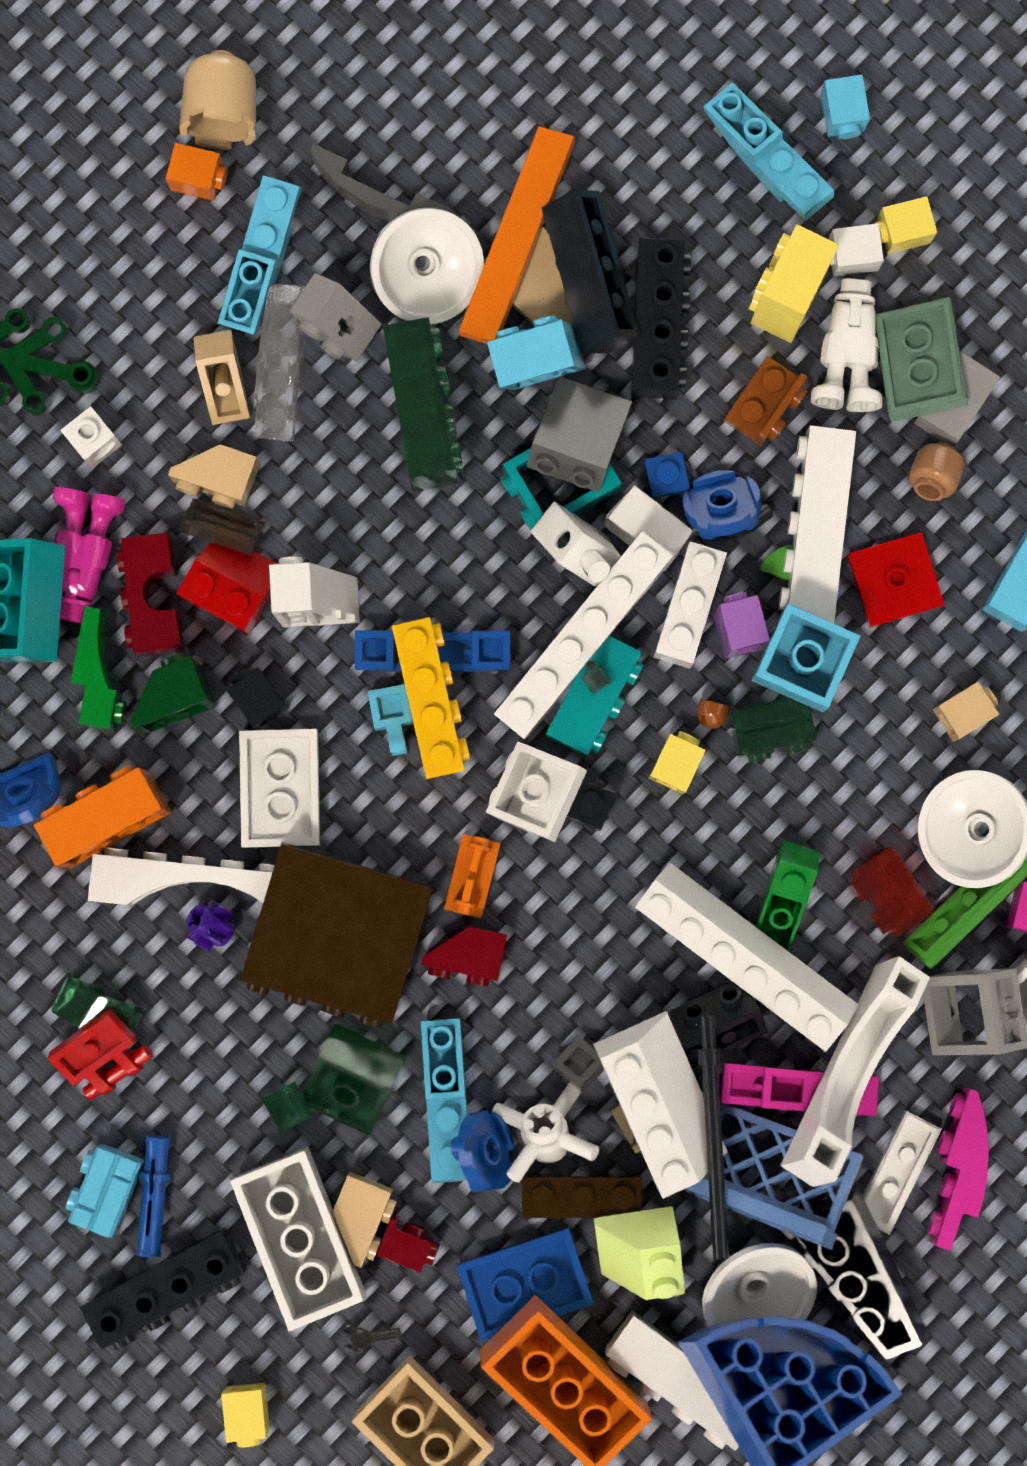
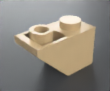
[168,444,260,509]
[332,1172,397,1268]

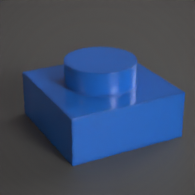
[644,452,690,499]

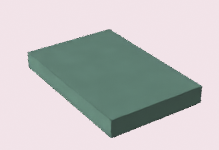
[875,297,968,422]

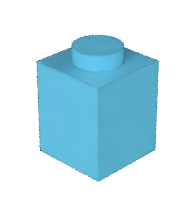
[820,74,870,139]

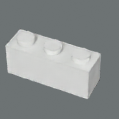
[653,541,727,669]

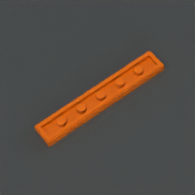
[459,126,575,344]

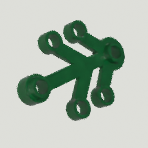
[0,308,100,416]

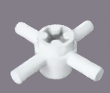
[491,1082,599,1182]

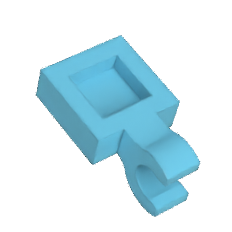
[368,684,414,756]

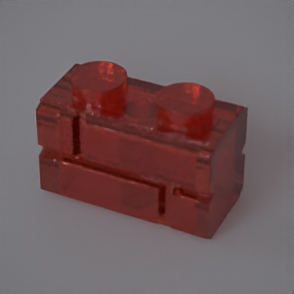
[849,846,936,937]

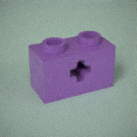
[713,592,770,659]

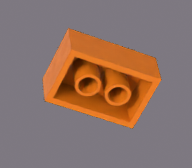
[34,765,172,869]

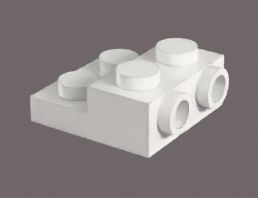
[486,742,587,842]

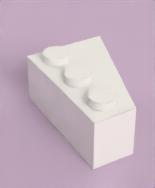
[269,557,360,628]

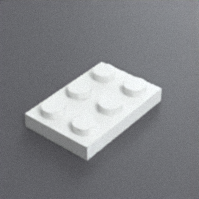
[239,729,320,848]

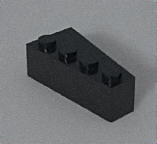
[781,1186,927,1359]

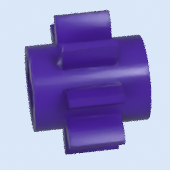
[186,900,235,952]

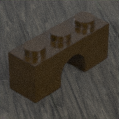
[522,1173,642,1218]

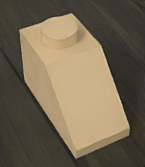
[194,330,250,425]

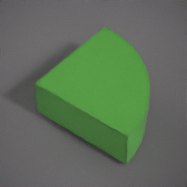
[758,545,793,581]

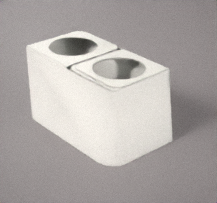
[604,485,692,571]

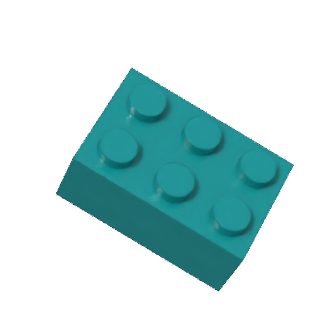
[0,538,65,662]

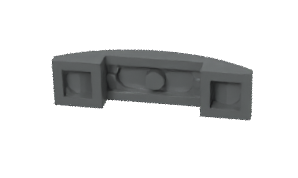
[310,144,451,222]

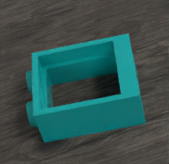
[500,448,622,531]

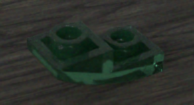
[52,976,142,1032]

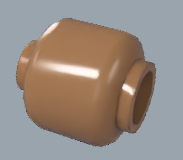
[909,442,965,501]

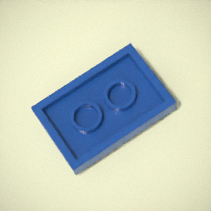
[456,1226,594,1342]

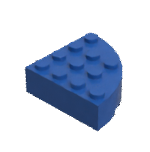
[678,1317,903,1466]

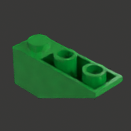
[755,840,819,952]

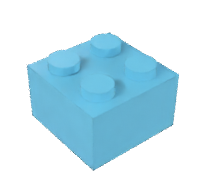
[487,315,586,391]
[751,604,860,712]

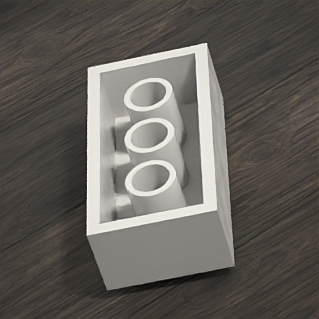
[230,1147,366,1331]

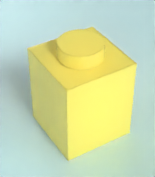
[874,196,937,254]
[649,731,706,795]
[222,1383,270,1447]

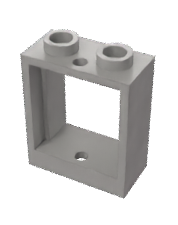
[923,968,1027,1055]

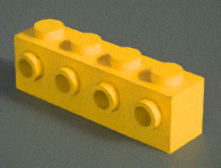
[392,617,470,779]

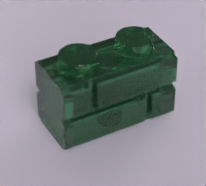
[728,698,817,763]

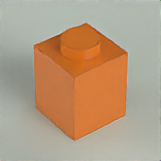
[165,143,228,201]

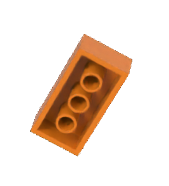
[479,1295,652,1466]

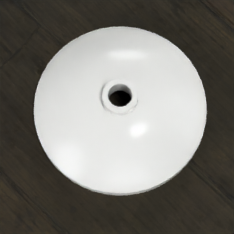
[370,208,484,325]
[918,770,1027,888]
[702,1243,817,1326]

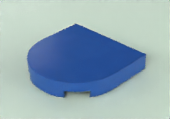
[0,752,62,827]

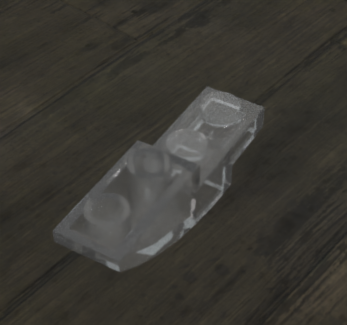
[254,284,305,441]

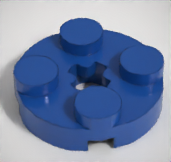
[683,470,761,540]
[451,1111,515,1192]

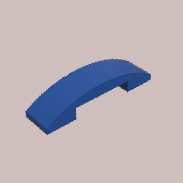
[355,630,510,672]

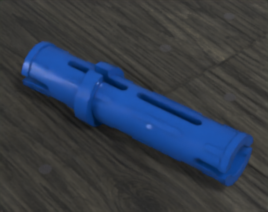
[136,1135,171,1257]

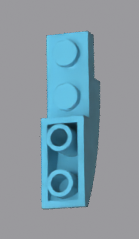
[704,82,834,221]
[218,175,302,335]
[421,1018,468,1183]

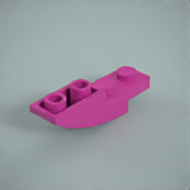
[720,1063,879,1116]
[927,1087,989,1251]

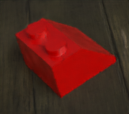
[177,532,278,636]

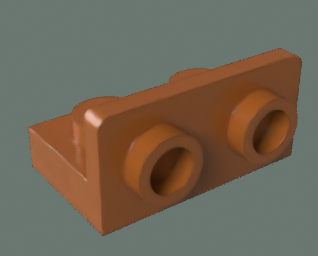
[724,356,808,447]

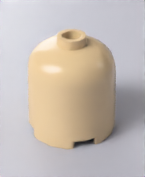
[179,50,256,150]

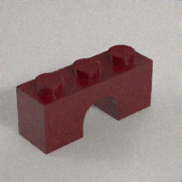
[116,533,185,657]

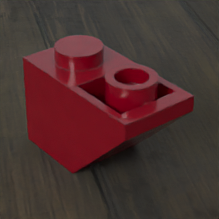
[421,927,507,987]

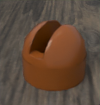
[697,698,730,729]

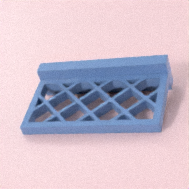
[683,1102,863,1250]

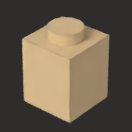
[932,681,999,742]

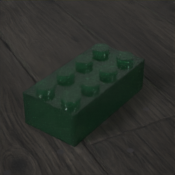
[383,317,464,492]

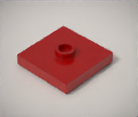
[846,532,944,628]

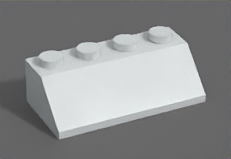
[593,1011,728,1199]

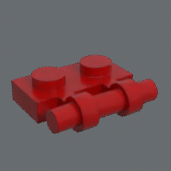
[48,1008,153,1100]

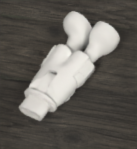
[811,278,883,412]

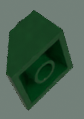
[130,653,216,735]

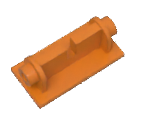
[444,834,501,919]

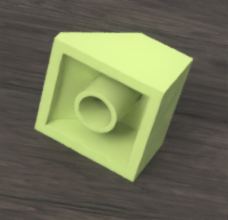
[594,1206,685,1300]

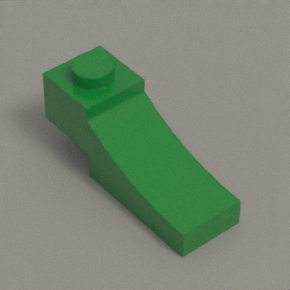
[70,606,126,732]

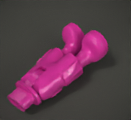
[53,487,125,623]

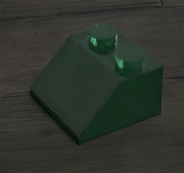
[299,1023,406,1136]

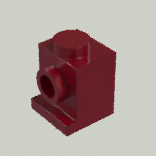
[376,1214,440,1273]

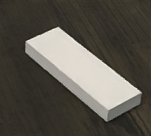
[862,1110,942,1235]

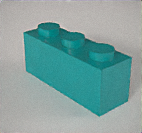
[545,635,644,758]

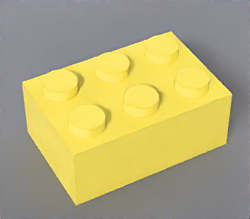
[749,224,839,343]

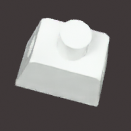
[530,501,621,587]

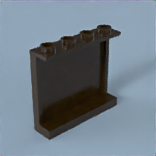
[240,842,433,1028]

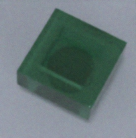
[262,1081,313,1134]

